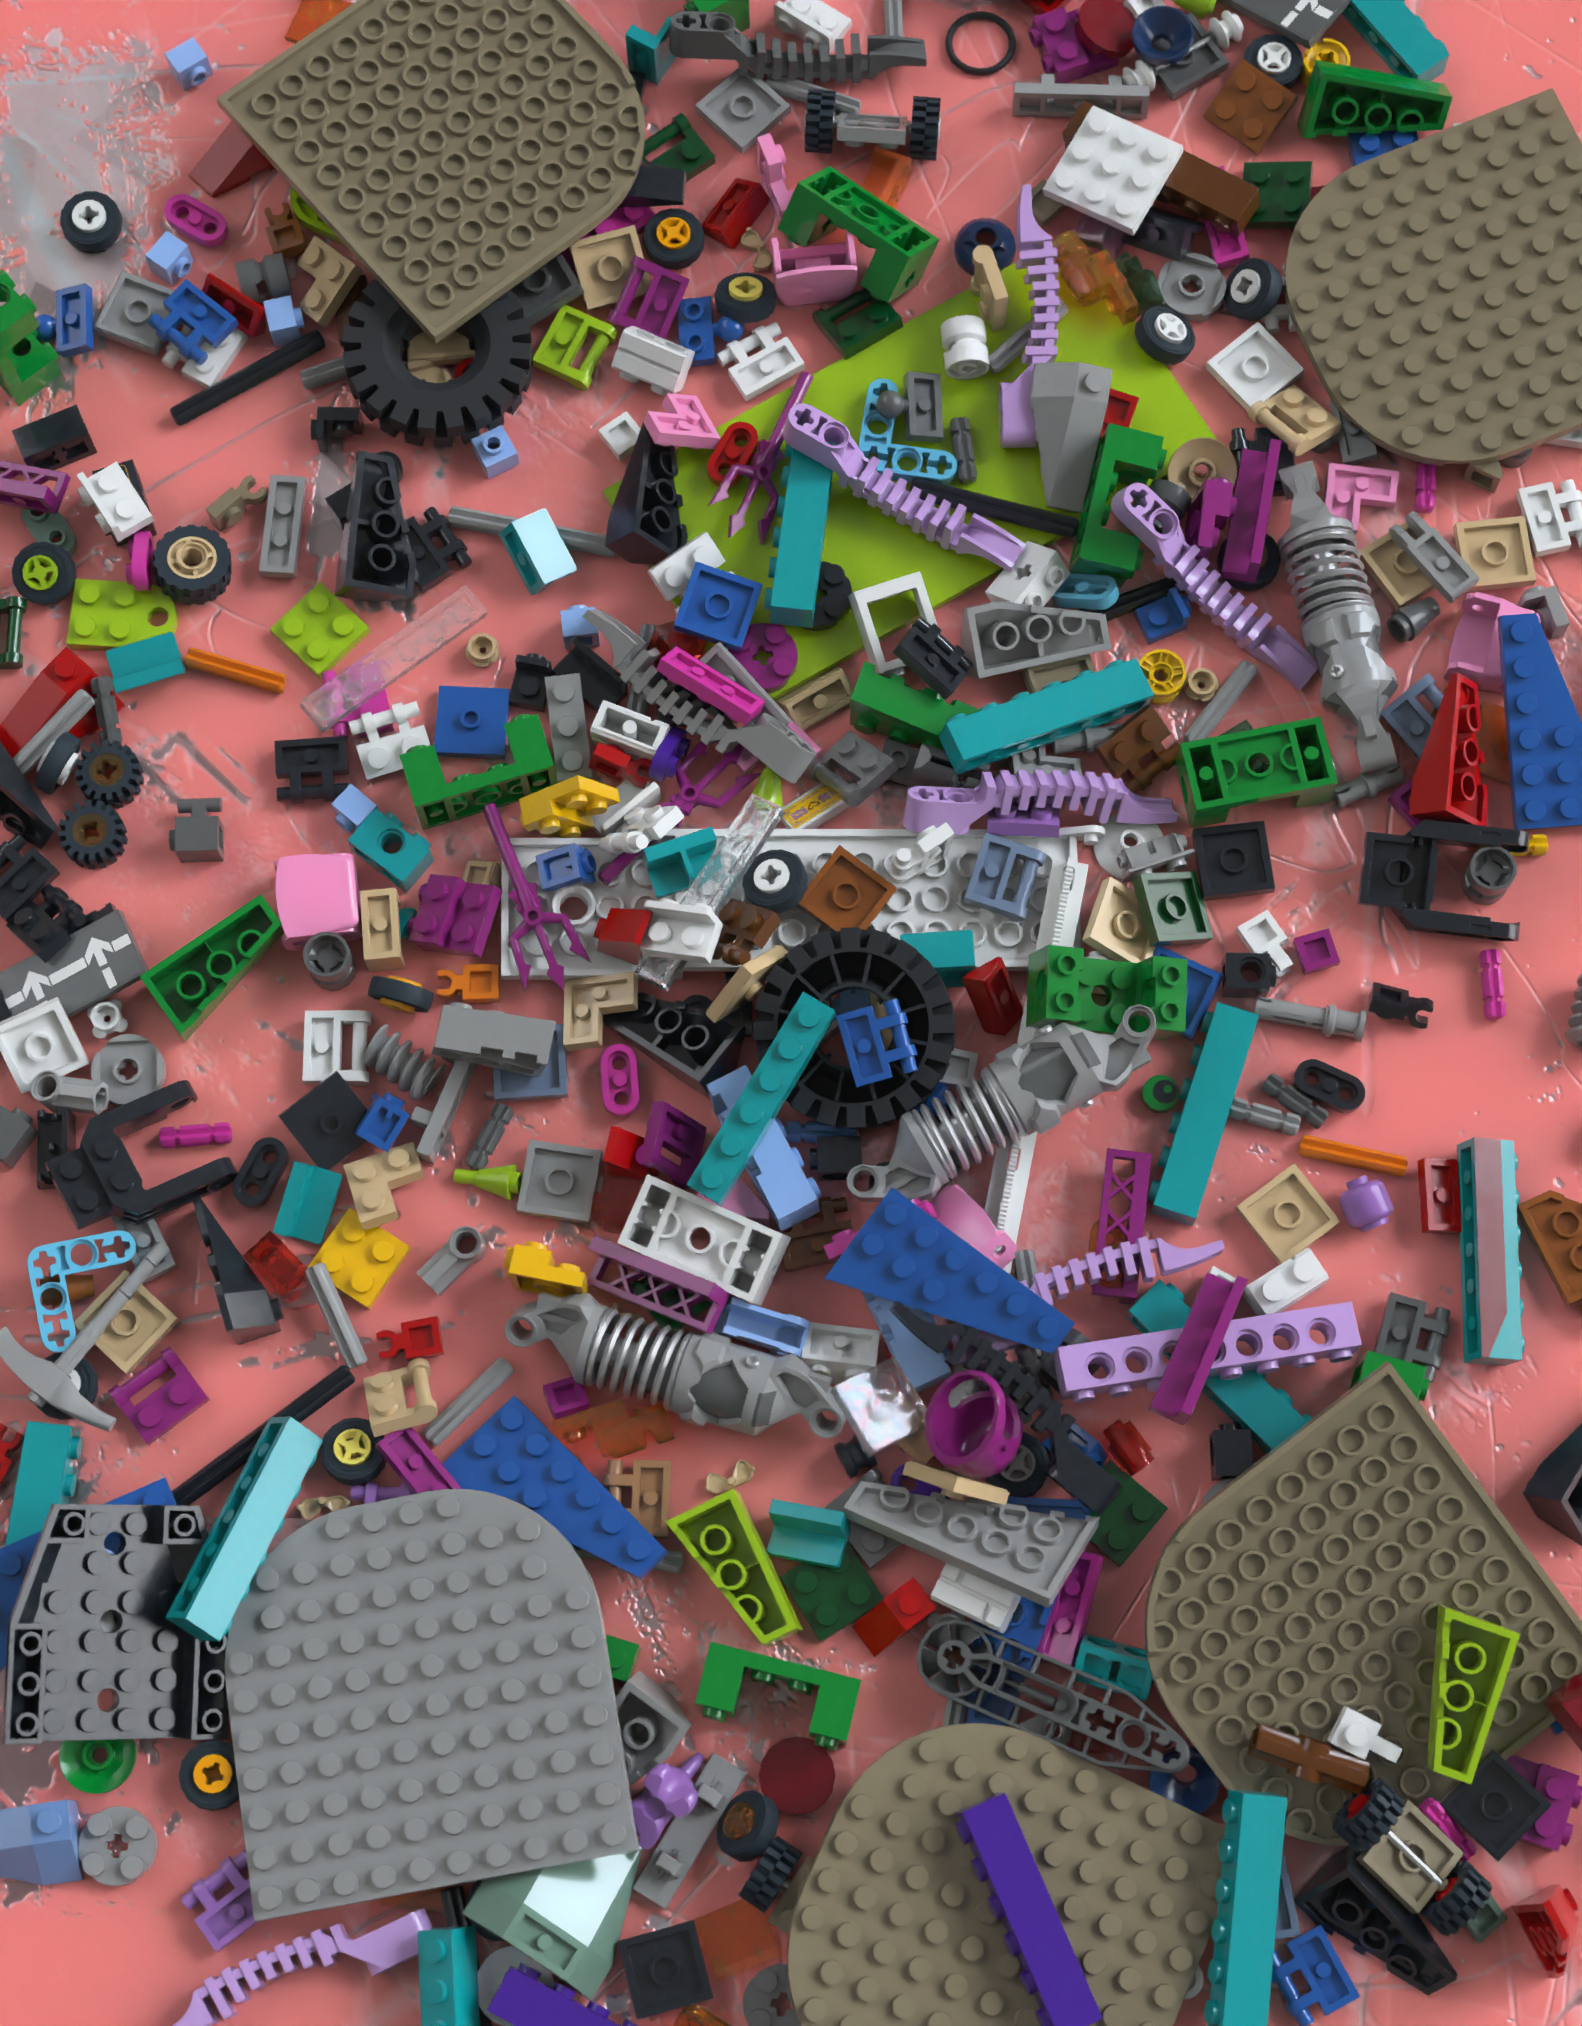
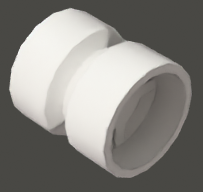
[940,315,990,380]

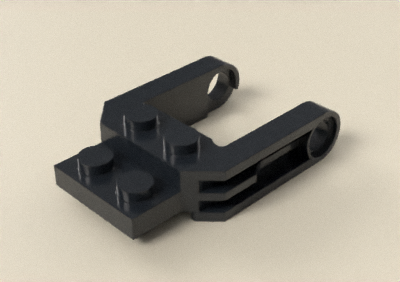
[1358,819,1530,942]
[46,1080,238,1230]

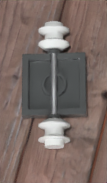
[1122,10,1243,100]

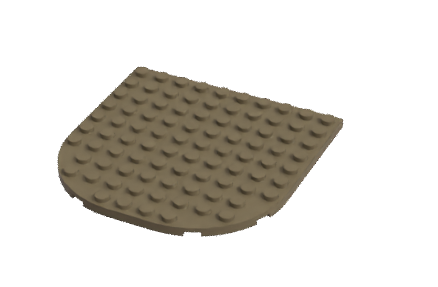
[217,0,645,344]
[1285,88,1582,466]
[1144,1362,1582,1846]
[786,1723,1225,2026]

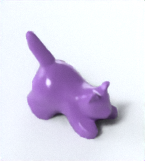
[631,1753,704,1850]

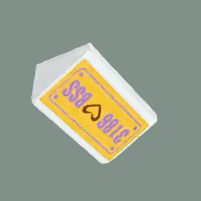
[776,782,850,829]

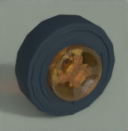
[717,1790,779,1862]

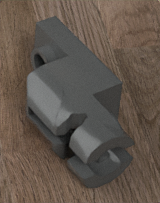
[882,739,991,789]

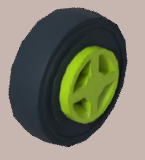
[12,542,76,605]

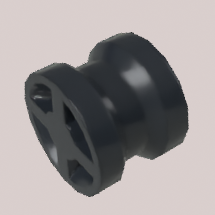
[833,1431,877,1479]

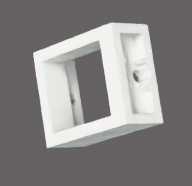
[848,571,938,678]

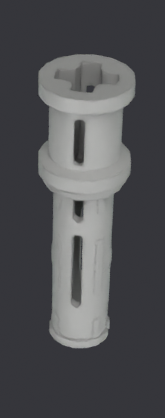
[1254,995,1367,1043]

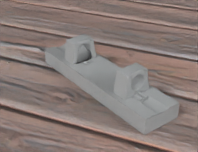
[1012,74,1150,119]
[410,1056,477,1165]
[633,1753,747,1909]

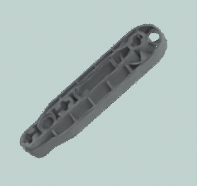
[917,1619,1190,1774]

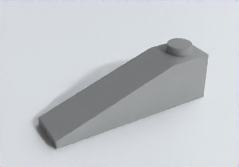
[1029,362,1113,514]
[960,601,1111,679]
[615,1671,691,1786]

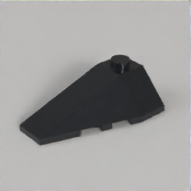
[617,160,687,208]
[605,421,688,565]
[335,450,416,602]
[0,741,58,849]
[603,992,746,1099]
[193,1197,284,1345]
[1523,1423,1582,1546]
[1294,1845,1458,1996]

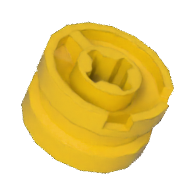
[1300,38,1350,88]
[1139,649,1186,705]

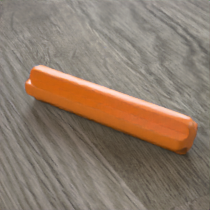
[185,647,287,694]
[1298,1135,1408,1177]

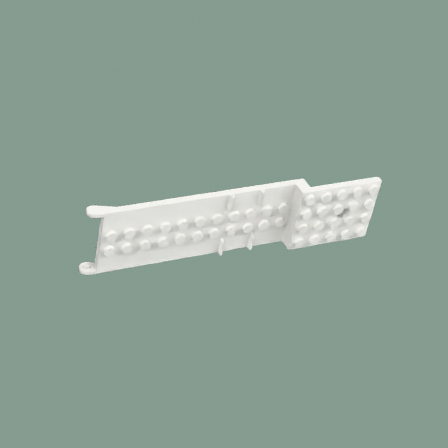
[501,825,1111,980]

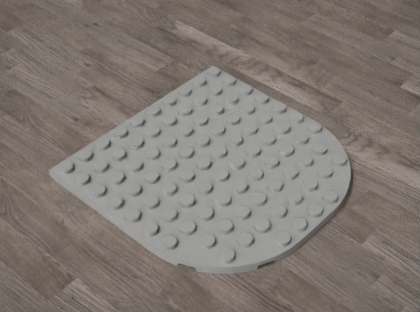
[225,1489,639,1922]

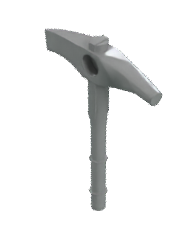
[0,1241,170,1432]

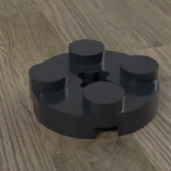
[802,561,852,631]

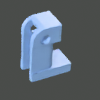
[713,1296,811,1359]

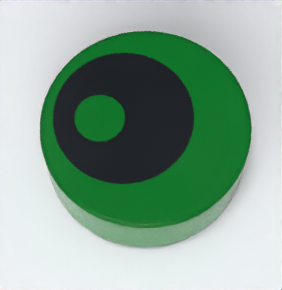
[1141,1075,1179,1113]

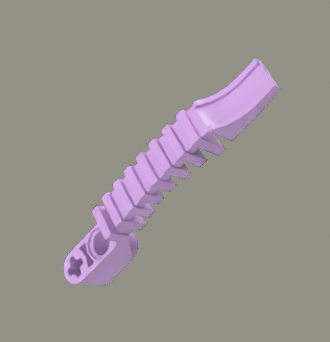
[999,184,1060,448]
[783,403,1026,572]
[1111,483,1318,691]
[903,769,1179,835]
[951,1236,1225,1365]
[173,1908,433,2026]

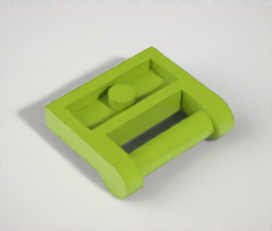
[532,305,618,391]

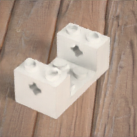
[617,1174,791,1306]

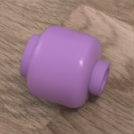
[1338,1175,1393,1232]

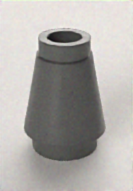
[1387,597,1440,642]

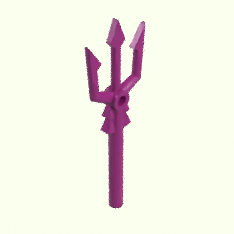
[708,371,813,545]
[598,741,761,885]
[482,803,592,991]

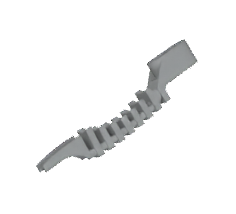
[582,609,817,783]

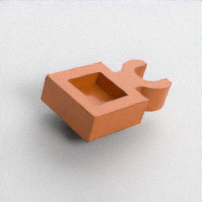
[437,964,500,1003]

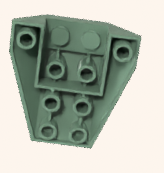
[461,1839,642,2000]

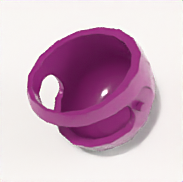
[925,1370,1023,1480]

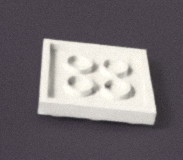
[1043,106,1183,236]

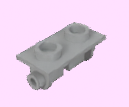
[1116,832,1195,883]

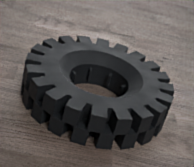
[342,280,533,448]
[753,927,956,1129]

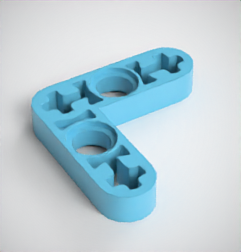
[858,378,957,485]
[27,1230,136,1352]

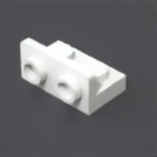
[774,0,852,54]
[77,461,154,542]
[640,898,723,964]
[801,1322,880,1388]

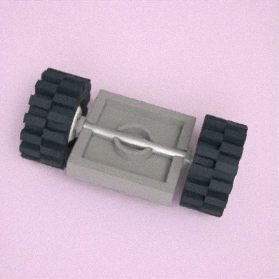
[804,89,941,161]

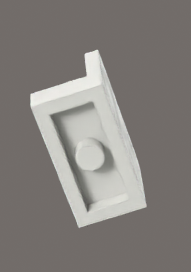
[591,771,661,838]

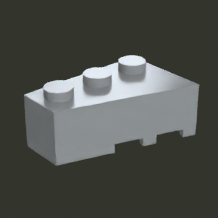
[431,1002,556,1078]

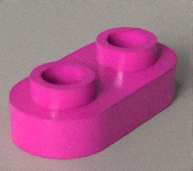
[164,194,228,247]
[126,531,154,591]
[600,1044,640,1118]

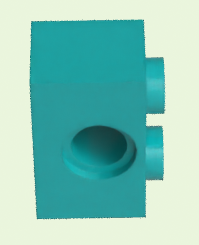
[348,808,434,893]

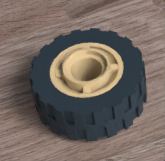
[153,525,232,605]

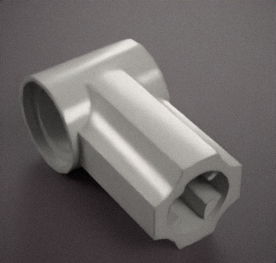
[30,1070,110,1115]
[416,1226,487,1296]

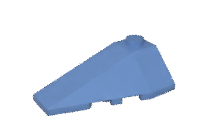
[0,1799,84,1886]

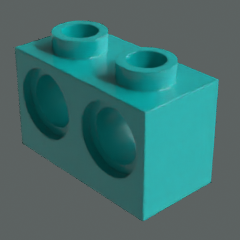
[1075,1633,1153,1701]

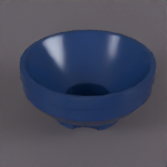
[1132,6,1194,65]
[954,218,1016,276]
[1148,1747,1219,1814]

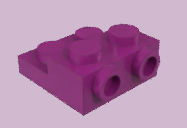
[1029,7,1119,84]
[1184,478,1237,560]
[407,874,503,958]
[1505,1755,1582,1852]

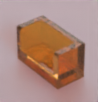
[862,146,913,210]

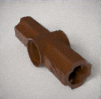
[1247,1723,1370,1795]

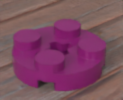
[728,623,798,693]

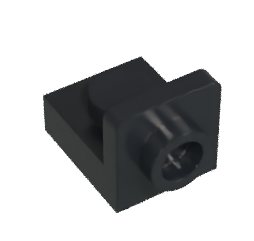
[311,407,363,452]
[508,653,553,713]

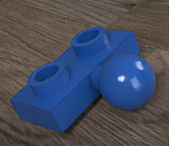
[36,283,94,358]
[678,296,744,367]

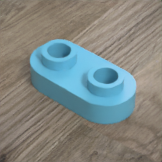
[1052,573,1119,610]

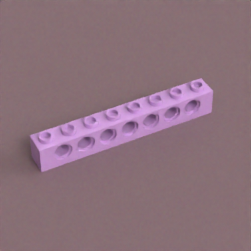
[1053,1301,1362,1403]

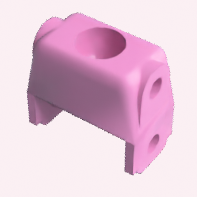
[771,230,857,306]
[1444,592,1541,694]
[274,853,362,951]
[929,1184,1017,1269]

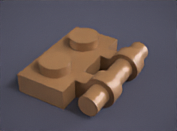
[603,1459,672,1538]

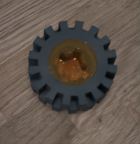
[75,740,144,808]
[58,800,128,870]

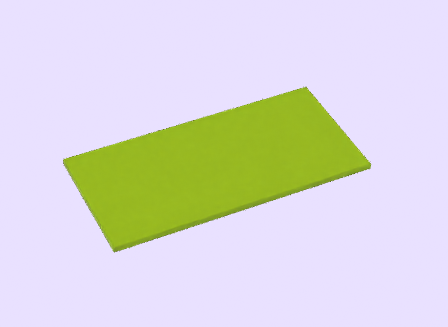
[603,231,1217,701]

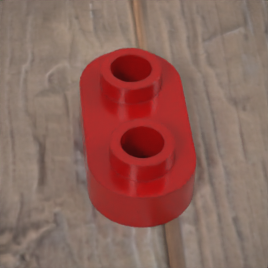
[707,422,758,487]

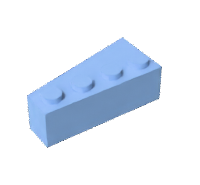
[707,1065,822,1232]
[861,1291,951,1395]

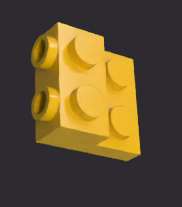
[519,775,620,838]
[504,1241,589,1297]

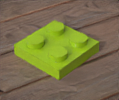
[270,582,370,679]

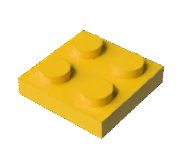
[307,1207,411,1310]

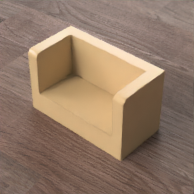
[360,888,405,972]

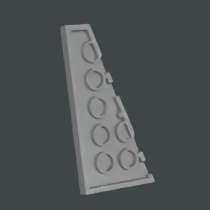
[843,1481,1099,1608]

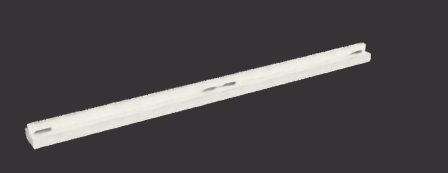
[948,857,1089,1408]

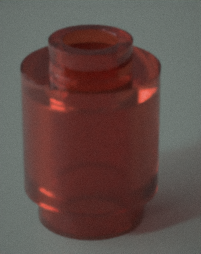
[1101,1419,1155,1477]

